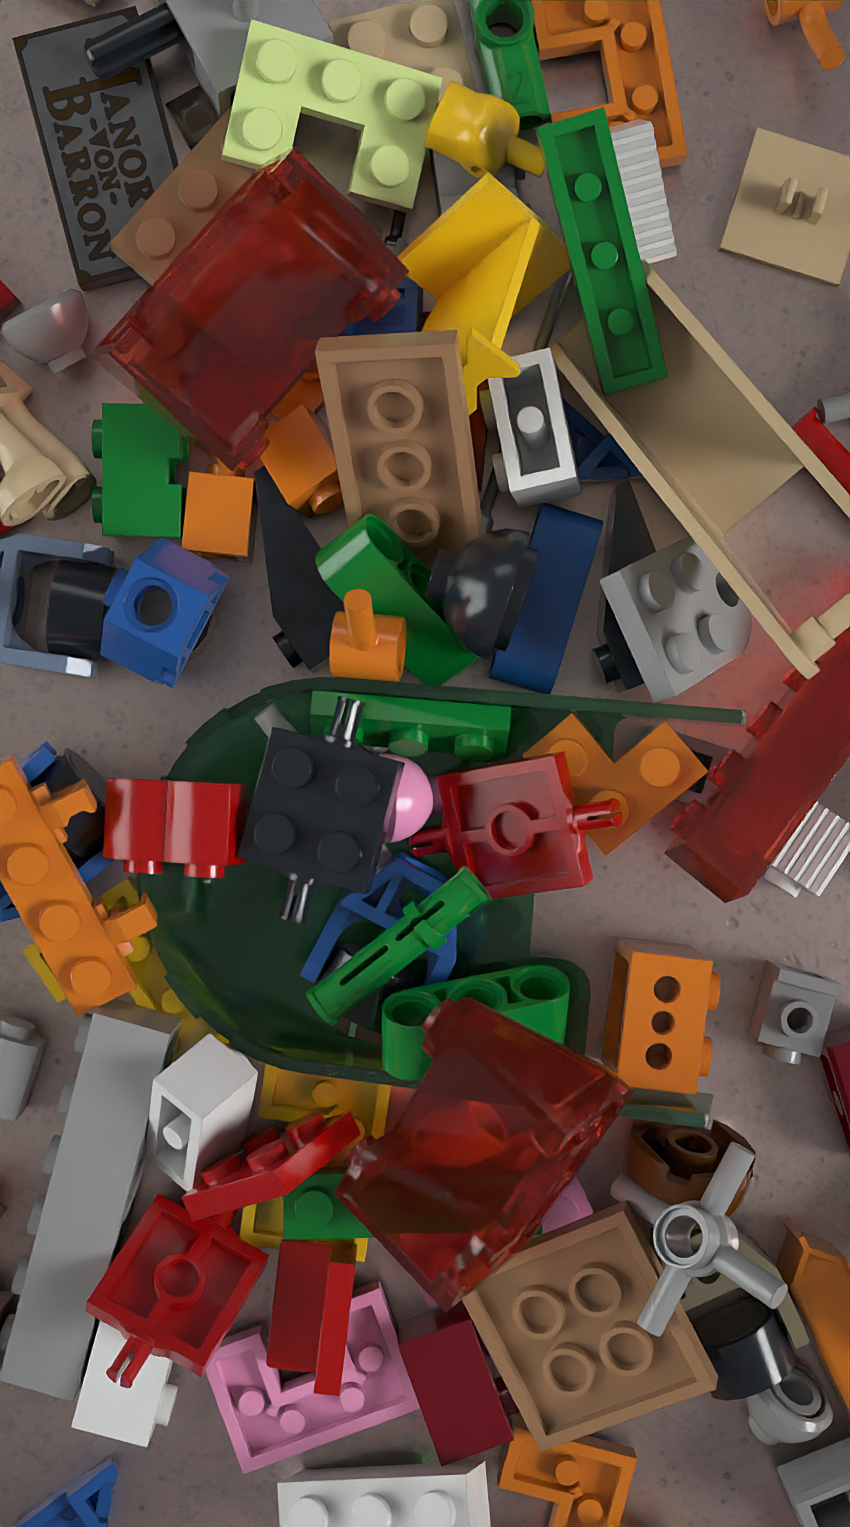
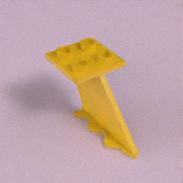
[395,172,570,415]

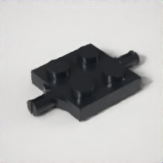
[237,696,405,924]

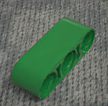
[315,514,481,688]
[382,964,570,1081]

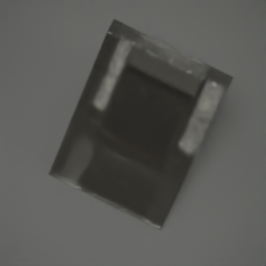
[165,85,219,151]

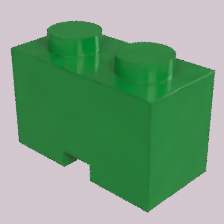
[91,403,190,539]

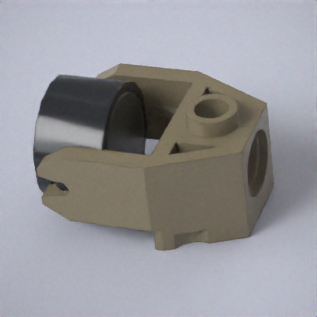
[650,1227,810,1401]

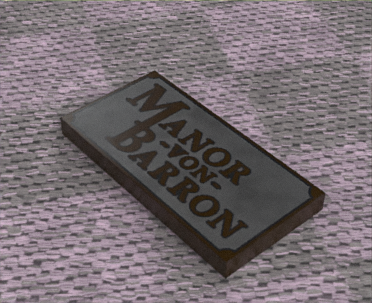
[12,6,179,291]

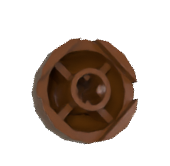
[623,1108,756,1229]

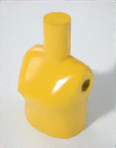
[424,80,545,179]

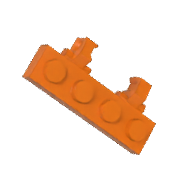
[0,754,158,1017]

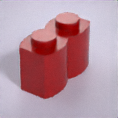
[103,778,249,878]

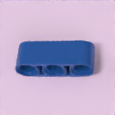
[488,503,603,696]

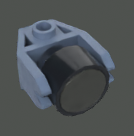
[0,533,119,678]

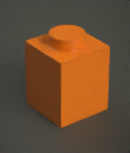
[250,404,344,519]
[181,464,258,563]

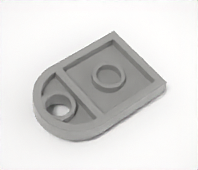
[599,536,752,704]

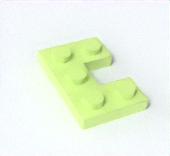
[221,19,443,213]

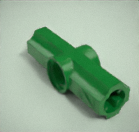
[468,0,551,135]

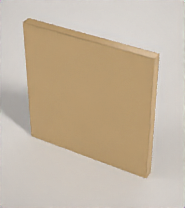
[718,127,850,288]

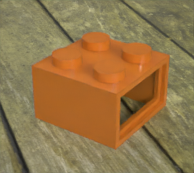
[600,936,720,1095]

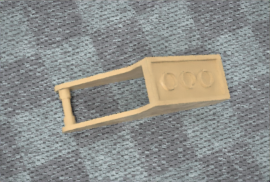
[550,259,850,680]

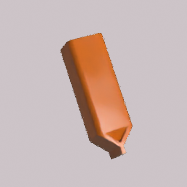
[777,1218,850,1419]

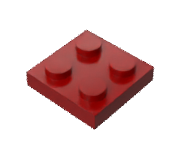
[181,1111,361,1221]

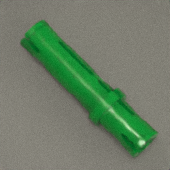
[306,866,492,1026]

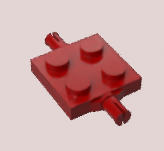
[409,751,622,899]
[86,1194,269,1388]

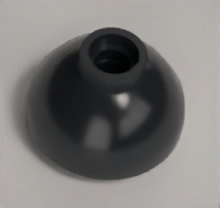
[425,528,539,661]

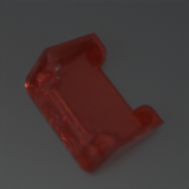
[91,146,410,472]
[333,997,634,1312]

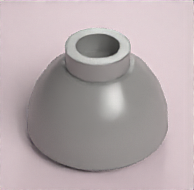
[0,288,88,374]
[746,1361,833,1445]

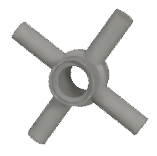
[611,1142,788,1336]

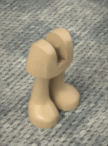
[0,359,97,526]

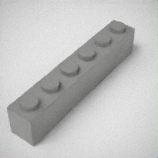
[0,999,183,1402]

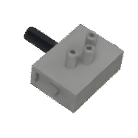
[83,0,333,118]

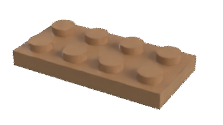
[315,330,484,572]

